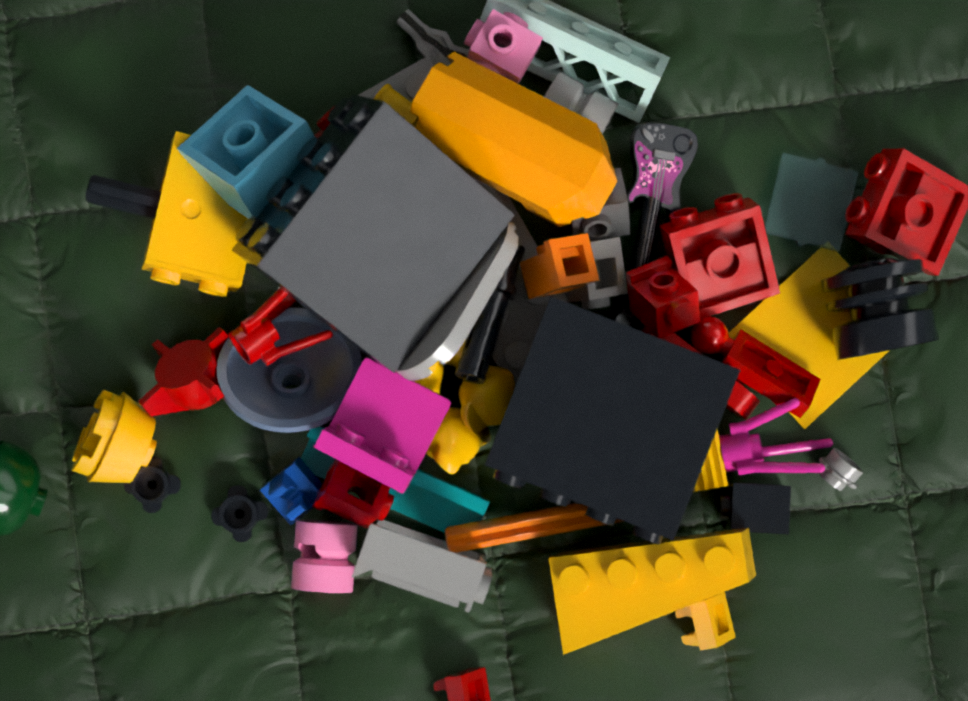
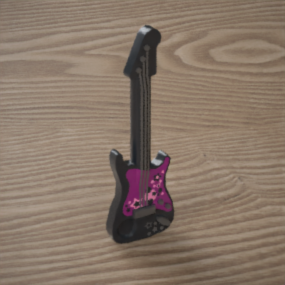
[612,123,698,327]

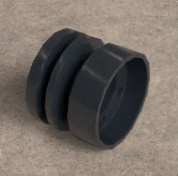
[821,258,939,360]

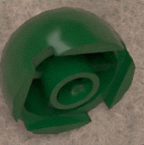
[0,439,48,536]

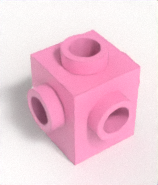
[464,9,543,84]

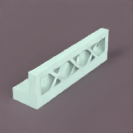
[480,0,670,123]

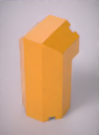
[410,52,618,227]

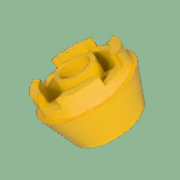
[71,390,157,483]

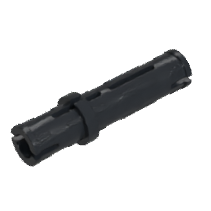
[455,245,525,384]

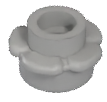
[819,448,864,491]

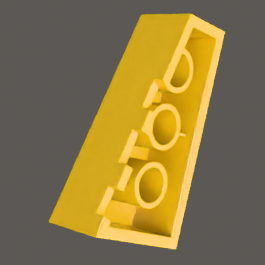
[549,528,756,655]

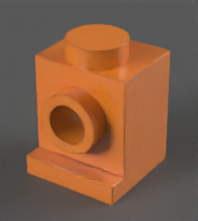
[519,233,599,300]

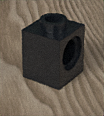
[717,482,791,534]

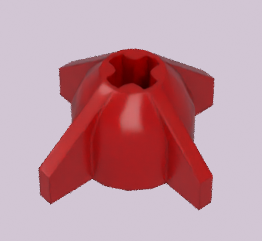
[138,327,228,417]

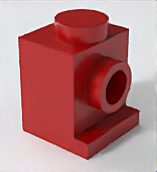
[626,256,700,338]
[312,459,394,529]

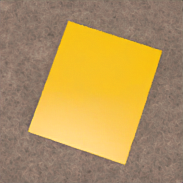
[729,242,890,429]

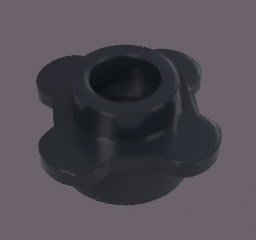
[124,456,181,513]
[211,485,269,542]

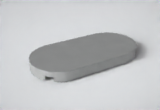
[396,221,519,381]

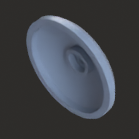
[217,308,362,433]

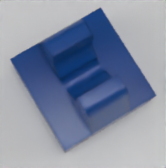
[260,457,322,526]

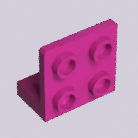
[314,358,451,494]

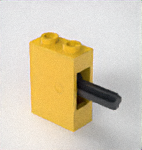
[85,131,248,297]

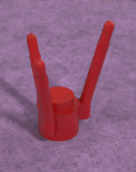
[228,288,333,366]

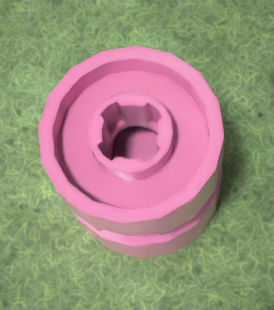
[291,520,358,593]

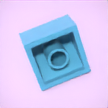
[177,85,315,219]

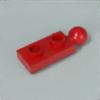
[690,316,821,418]

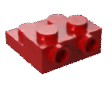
[845,148,968,276]
[659,193,780,319]

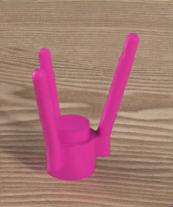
[720,398,833,475]

